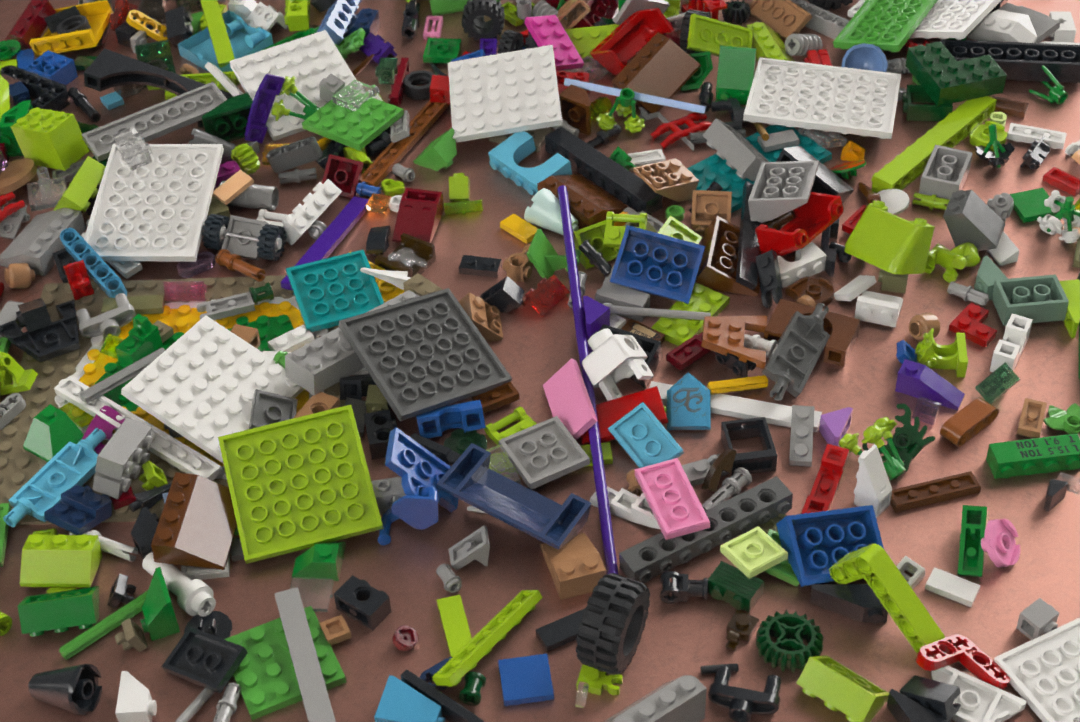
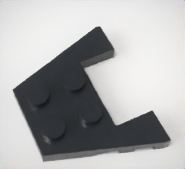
[0,300,80,363]

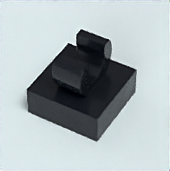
[107,573,137,608]

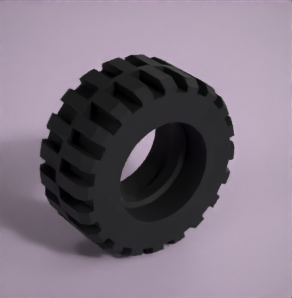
[576,573,650,675]

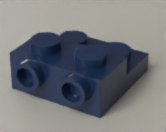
[44,485,112,535]

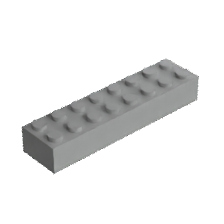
[285,290,420,395]

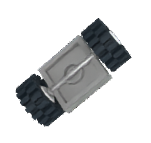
[202,214,286,261]

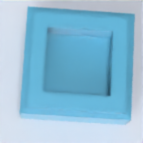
[100,91,124,110]

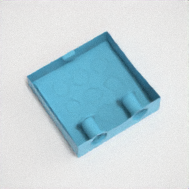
[177,10,273,73]

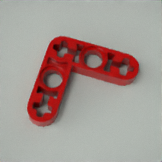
[915,634,1010,691]

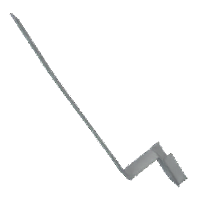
[638,107,694,151]

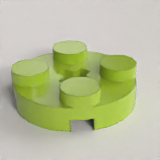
[969,121,1008,152]

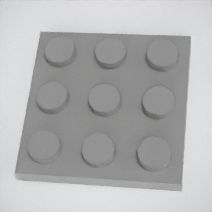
[498,416,590,490]

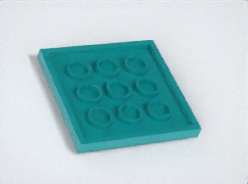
[286,249,384,332]

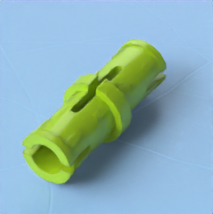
[912,192,949,210]

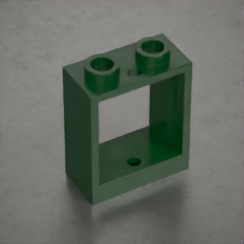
[902,85,953,122]

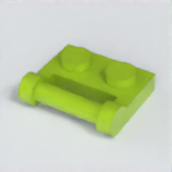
[603,211,647,247]
[484,406,537,446]

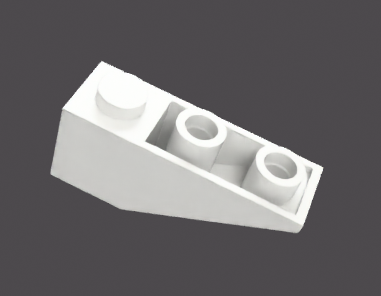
[854,445,892,518]

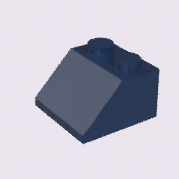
[343,8,380,39]

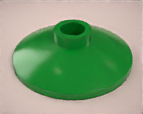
[0,40,21,60]

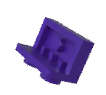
[359,32,397,65]

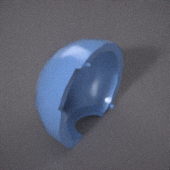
[841,43,888,72]

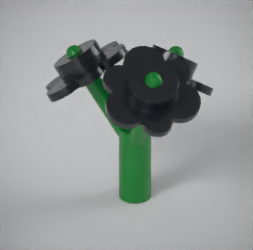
[975,124,1015,168]

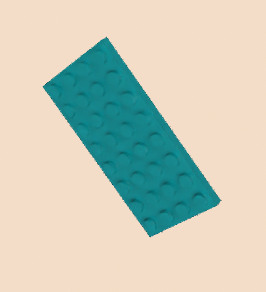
[687,125,832,213]

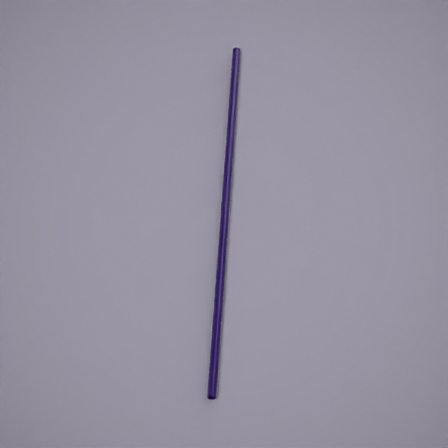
[558,185,619,575]

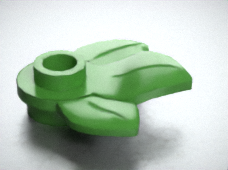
[1043,403,1080,434]

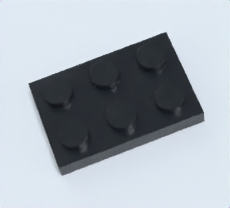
[161,626,248,694]

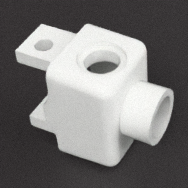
[582,328,654,401]

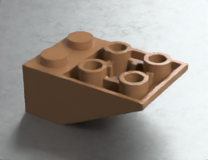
[633,158,699,202]

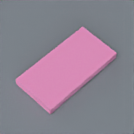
[543,358,598,440]
[634,458,710,540]

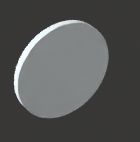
[878,189,910,215]

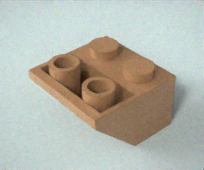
[459,292,503,342]

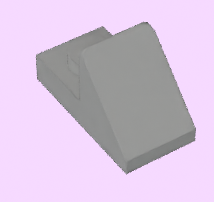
[449,526,490,570]

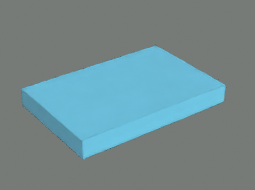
[608,402,684,468]

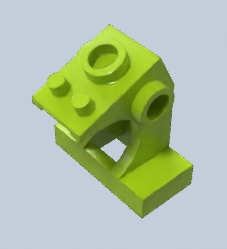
[915,328,968,378]
[0,351,38,396]

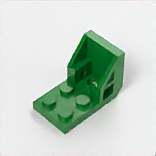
[0,100,33,157]

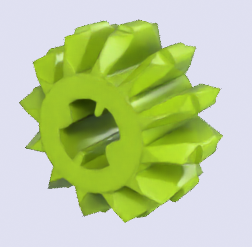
[231,143,260,175]

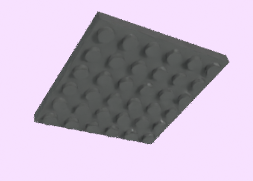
[338,288,512,421]

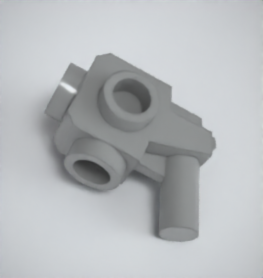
[987,193,1014,222]

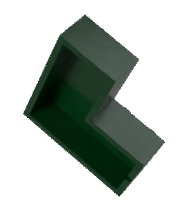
[905,41,1007,107]

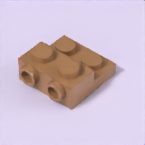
[691,190,732,235]

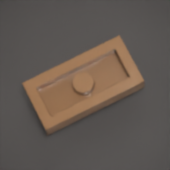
[1017,398,1047,438]

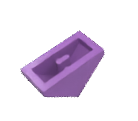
[819,407,853,447]

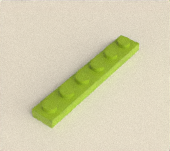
[432,590,543,687]

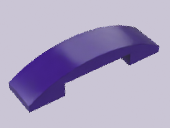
[245,73,285,144]

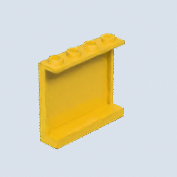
[29,0,114,57]

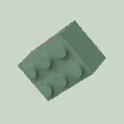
[991,274,1069,326]

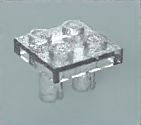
[27,167,67,212]

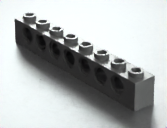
[619,476,793,583]

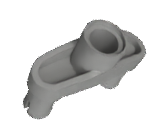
[76,293,136,339]

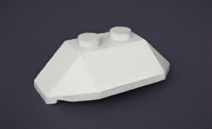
[968,10,1038,43]

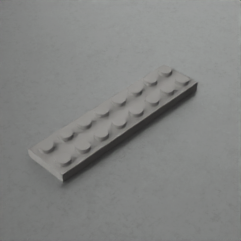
[82,82,227,162]

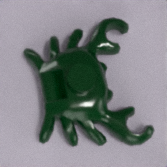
[862,403,935,472]

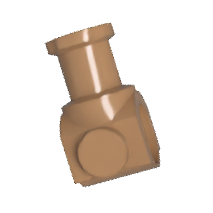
[503,244,533,282]

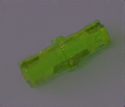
[444,199,483,215]

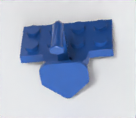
[378,427,459,546]

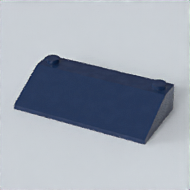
[436,443,592,550]

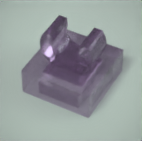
[912,396,941,425]

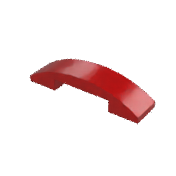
[801,444,849,514]

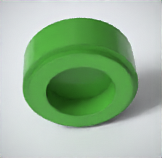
[665,205,685,221]

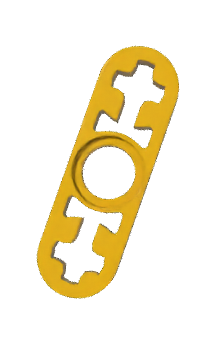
[126,10,170,44]

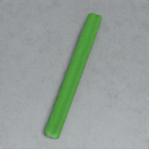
[59,590,148,660]

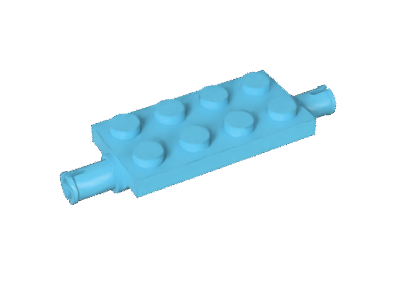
[3,428,106,528]

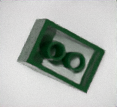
[202,93,253,142]

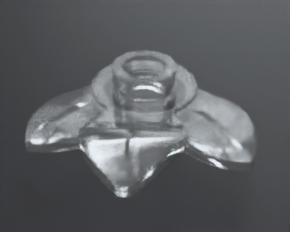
[388,247,427,268]

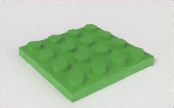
[302,88,404,151]
[225,606,347,720]

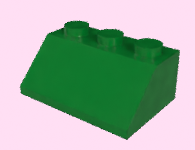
[18,586,99,636]

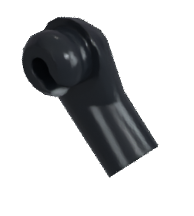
[829,242,852,263]

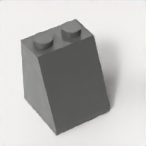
[943,190,1005,251]

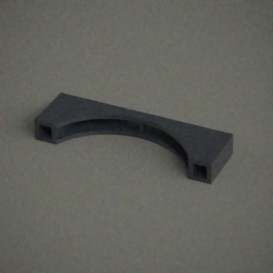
[84,48,233,129]

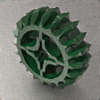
[756,610,824,673]

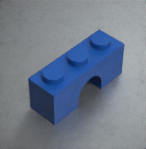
[416,400,486,439]

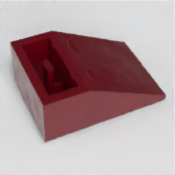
[392,188,444,243]

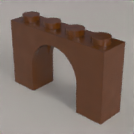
[764,299,861,367]

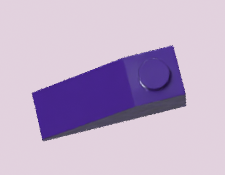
[895,359,965,411]

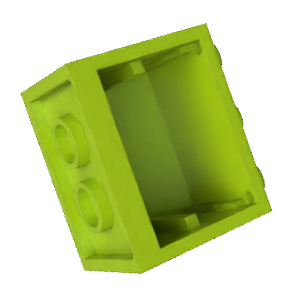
[11,107,89,171]

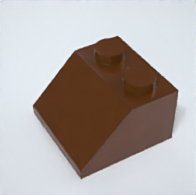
[559,84,591,136]

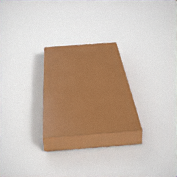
[749,0,813,40]

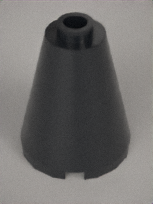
[28,664,102,715]

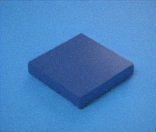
[498,654,554,706]

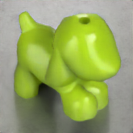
[925,242,981,283]

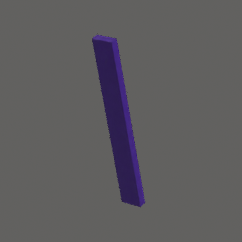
[281,196,371,290]

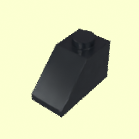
[480,276,525,313]

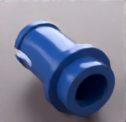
[356,182,381,199]

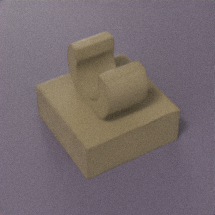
[115,618,148,652]

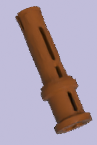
[216,249,266,282]

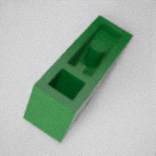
[958,505,989,577]

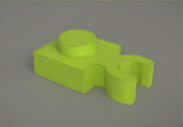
[576,664,623,695]

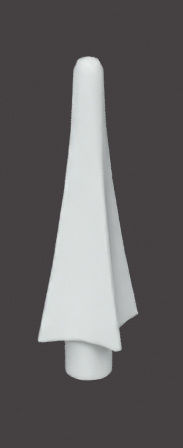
[360,268,410,290]

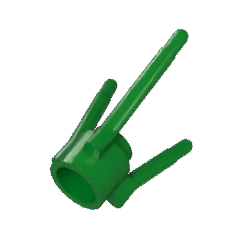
[1029,65,1068,105]

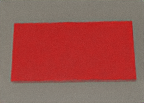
[581,386,669,445]

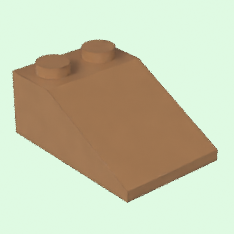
[540,533,606,600]

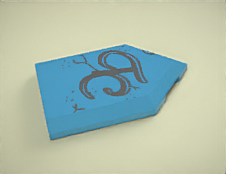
[667,372,711,430]

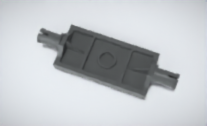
[762,303,830,401]

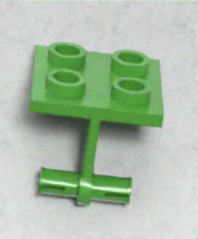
[526,228,581,284]

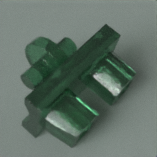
[975,363,1021,404]

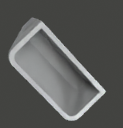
[603,675,707,722]

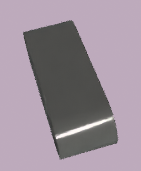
[266,137,323,173]

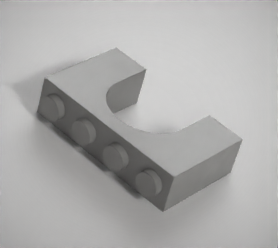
[595,264,650,322]

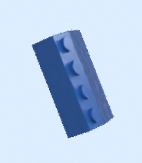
[610,225,705,304]
[776,505,884,587]

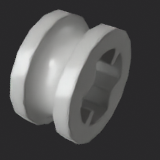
[308,220,327,240]

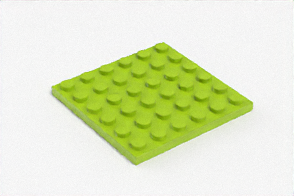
[218,404,383,564]

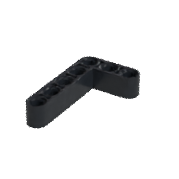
[0,66,71,112]

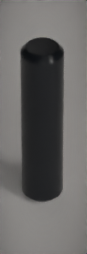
[700,663,739,675]

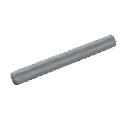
[80,348,165,403]

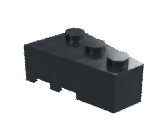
[599,324,662,389]

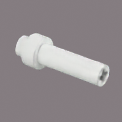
[142,552,216,616]

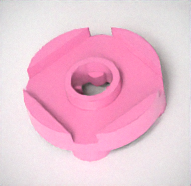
[981,519,1020,568]

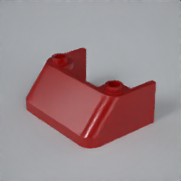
[590,7,674,75]

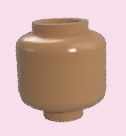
[4,263,35,289]
[908,313,940,341]

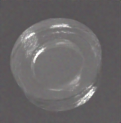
[575,681,589,708]

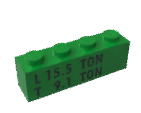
[986,433,1080,479]

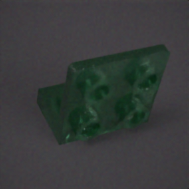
[134,40,176,86]

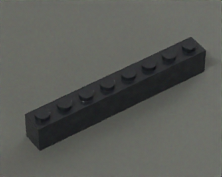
[545,127,663,215]

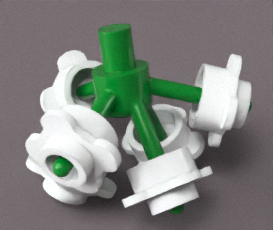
[1037,190,1080,244]

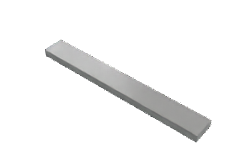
[274,587,336,722]

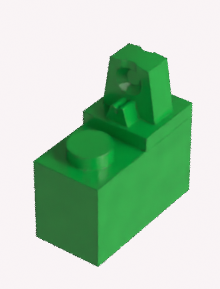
[115,314,163,368]

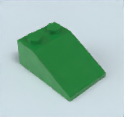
[716,46,756,105]

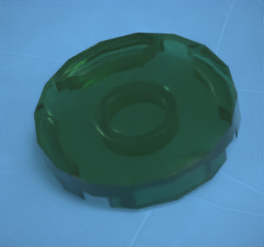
[444,429,488,455]

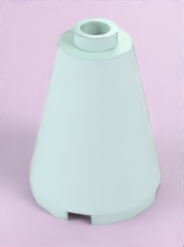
[524,188,579,235]

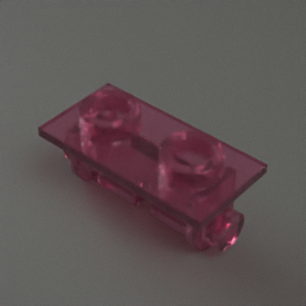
[163,281,207,301]

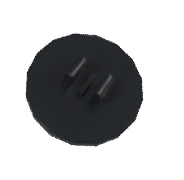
[184,611,233,639]

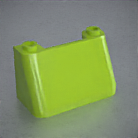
[844,200,935,275]

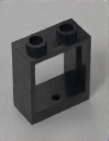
[721,417,777,475]

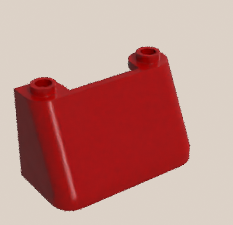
[755,192,844,257]

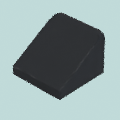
[1044,479,1068,512]

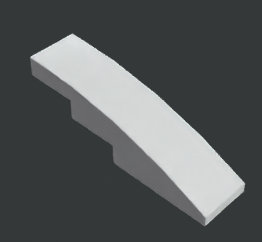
[590,486,660,529]

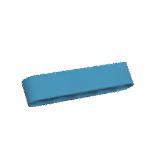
[60,228,127,298]

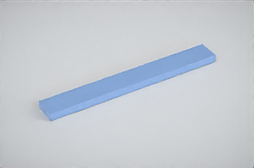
[564,78,707,114]

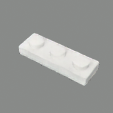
[1007,123,1067,149]

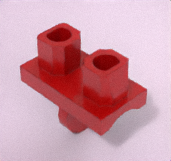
[63,260,95,300]

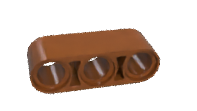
[940,397,999,447]

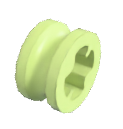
[989,112,1007,127]

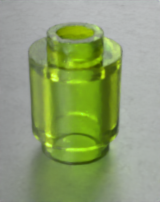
[591,97,612,120]

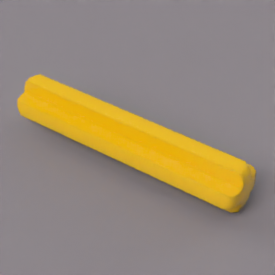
[707,375,769,395]

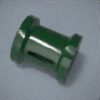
[249,282,274,305]
[459,671,486,706]

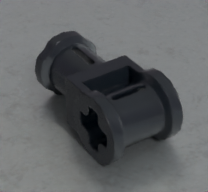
[660,571,708,604]

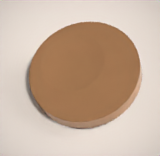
[0,158,37,195]

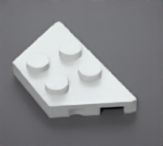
[931,666,1027,722]

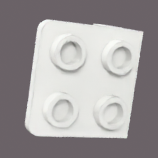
[244,2,289,32]
[855,291,903,327]

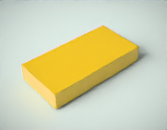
[500,213,538,244]

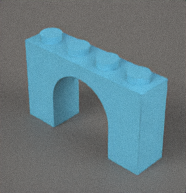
[488,131,572,195]

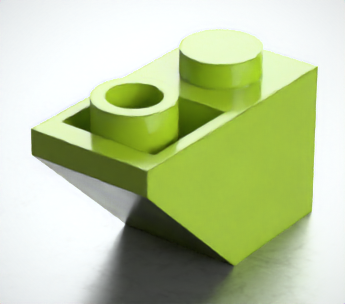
[449,173,470,201]

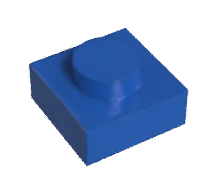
[896,340,917,364]

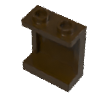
[375,233,436,278]

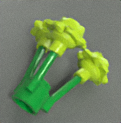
[271,76,320,121]
[596,88,645,133]
[839,417,906,480]

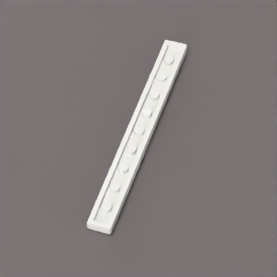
[54,376,222,481]

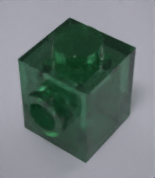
[375,58,399,84]

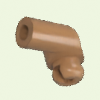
[180,63,200,74]

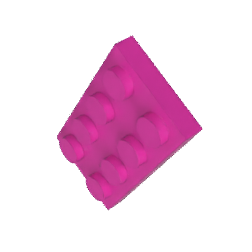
[524,15,584,71]

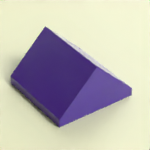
[583,296,610,354]

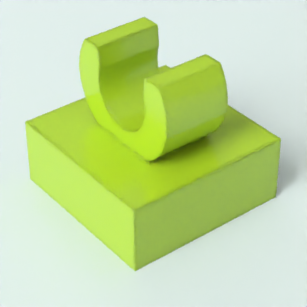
[139,460,168,491]

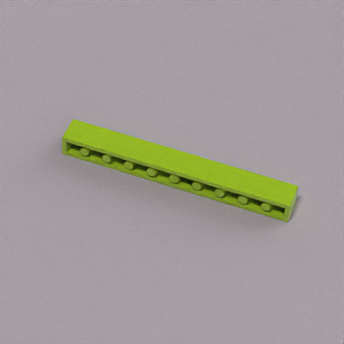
[871,96,997,193]

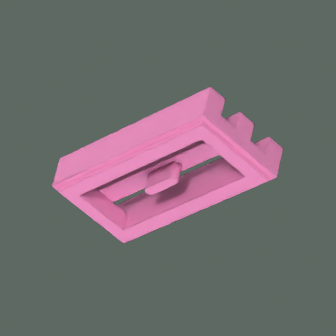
[423,16,443,39]

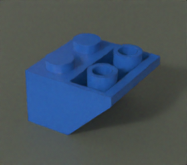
[24,51,78,85]

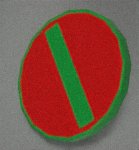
[830,160,867,179]

